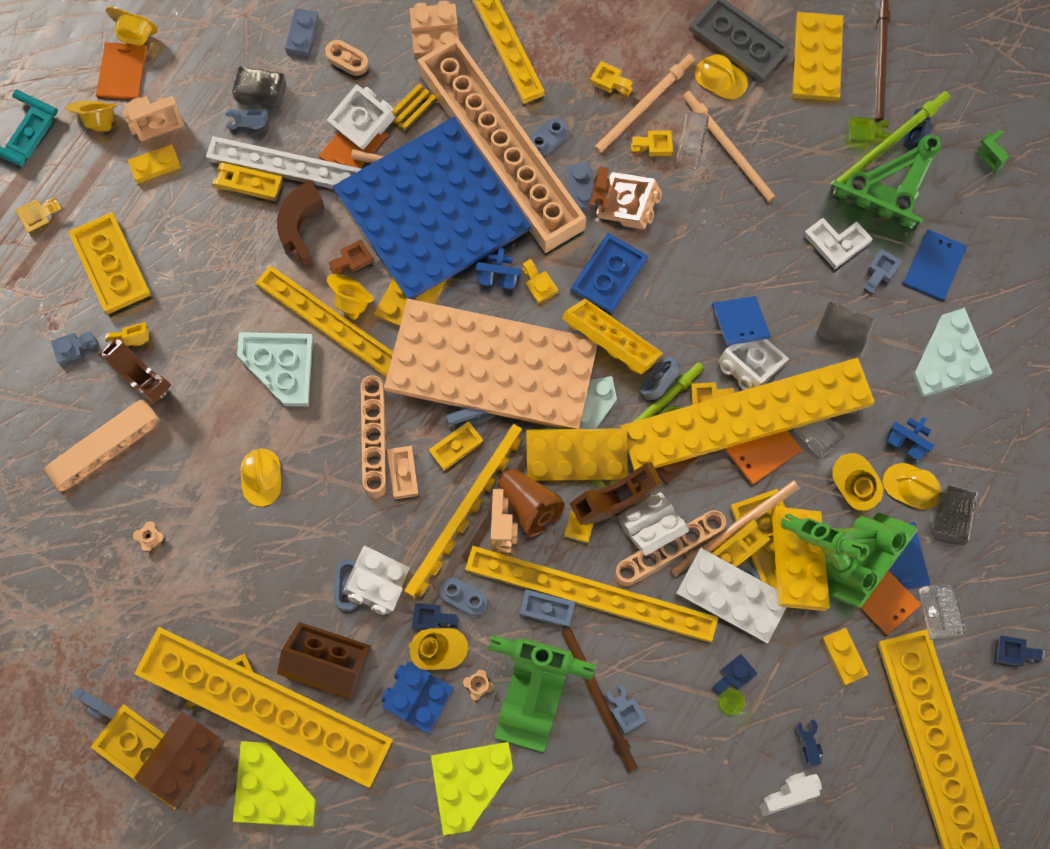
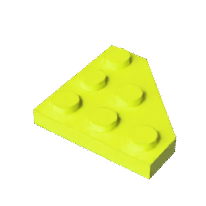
[233,741,316,827]
[431,742,513,836]

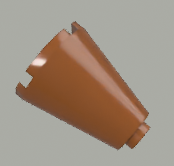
[498,468,565,537]

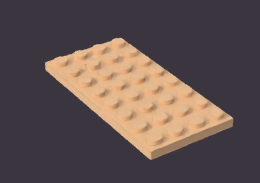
[384,299,598,429]

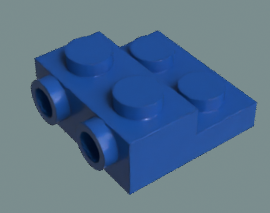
[381,661,454,734]

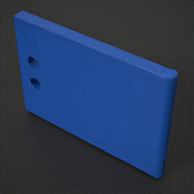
[903,229,968,301]
[712,296,771,345]
[888,522,931,590]

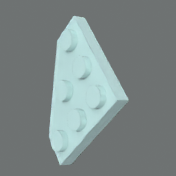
[913,308,992,398]
[237,332,313,407]
[546,376,617,429]

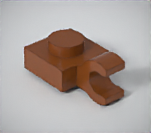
[588,167,611,213]
[329,239,373,274]

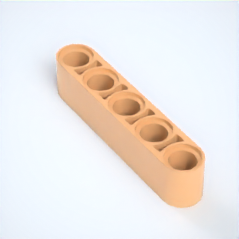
[361,375,387,499]
[44,399,160,492]
[615,510,726,588]

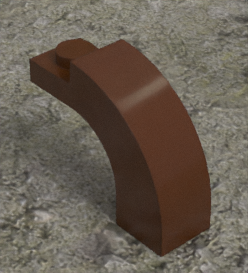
[277,180,325,269]
[98,338,171,405]
[569,462,663,525]

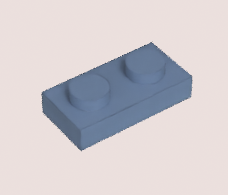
[285,8,318,57]
[565,162,598,211]
[519,590,575,628]

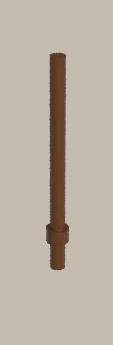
[875,0,891,122]
[562,627,638,773]

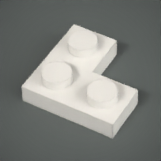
[804,218,872,270]

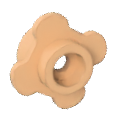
[133,521,164,551]
[463,670,494,701]

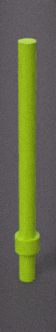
[836,91,951,184]
[633,362,705,422]

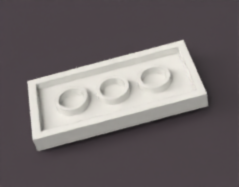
[676,548,787,643]

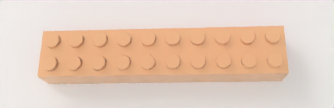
[417,38,586,253]

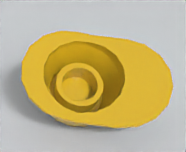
[106,6,158,46]
[695,55,748,99]
[65,101,117,132]
[327,274,374,319]
[241,449,282,507]
[833,453,883,511]
[883,463,941,510]
[409,628,468,670]

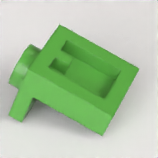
[977,130,1009,173]

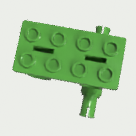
[830,134,941,229]
[781,512,917,608]
[488,634,596,752]

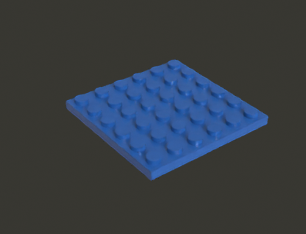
[333,117,531,300]

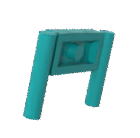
[0,89,58,166]

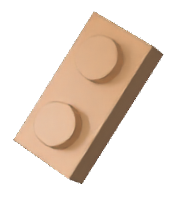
[387,446,419,499]

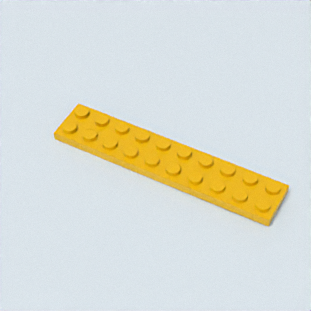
[620,358,875,471]
[134,627,393,788]
[877,629,1000,849]

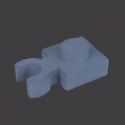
[606,684,647,735]
[71,687,118,719]

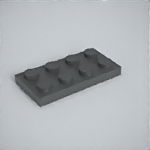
[689,0,791,82]

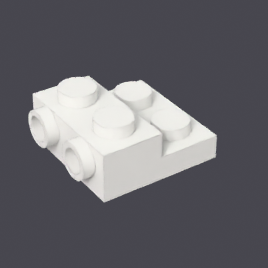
[327,84,396,150]
[718,339,789,390]
[617,492,689,556]
[342,546,410,615]
[759,772,822,816]

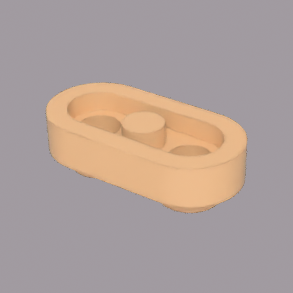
[325,40,369,76]

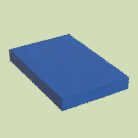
[570,232,648,316]

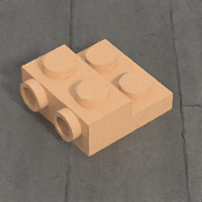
[409,1,459,58]
[122,96,185,142]
[596,173,662,230]
[491,489,518,555]

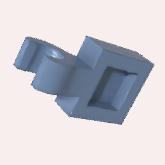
[225,109,268,129]
[864,249,902,294]
[51,331,98,366]

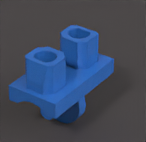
[476,248,521,289]
[888,417,935,461]

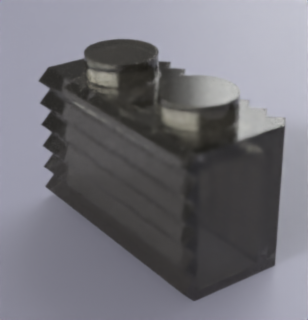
[232,66,286,109]
[816,302,875,352]
[932,486,978,545]

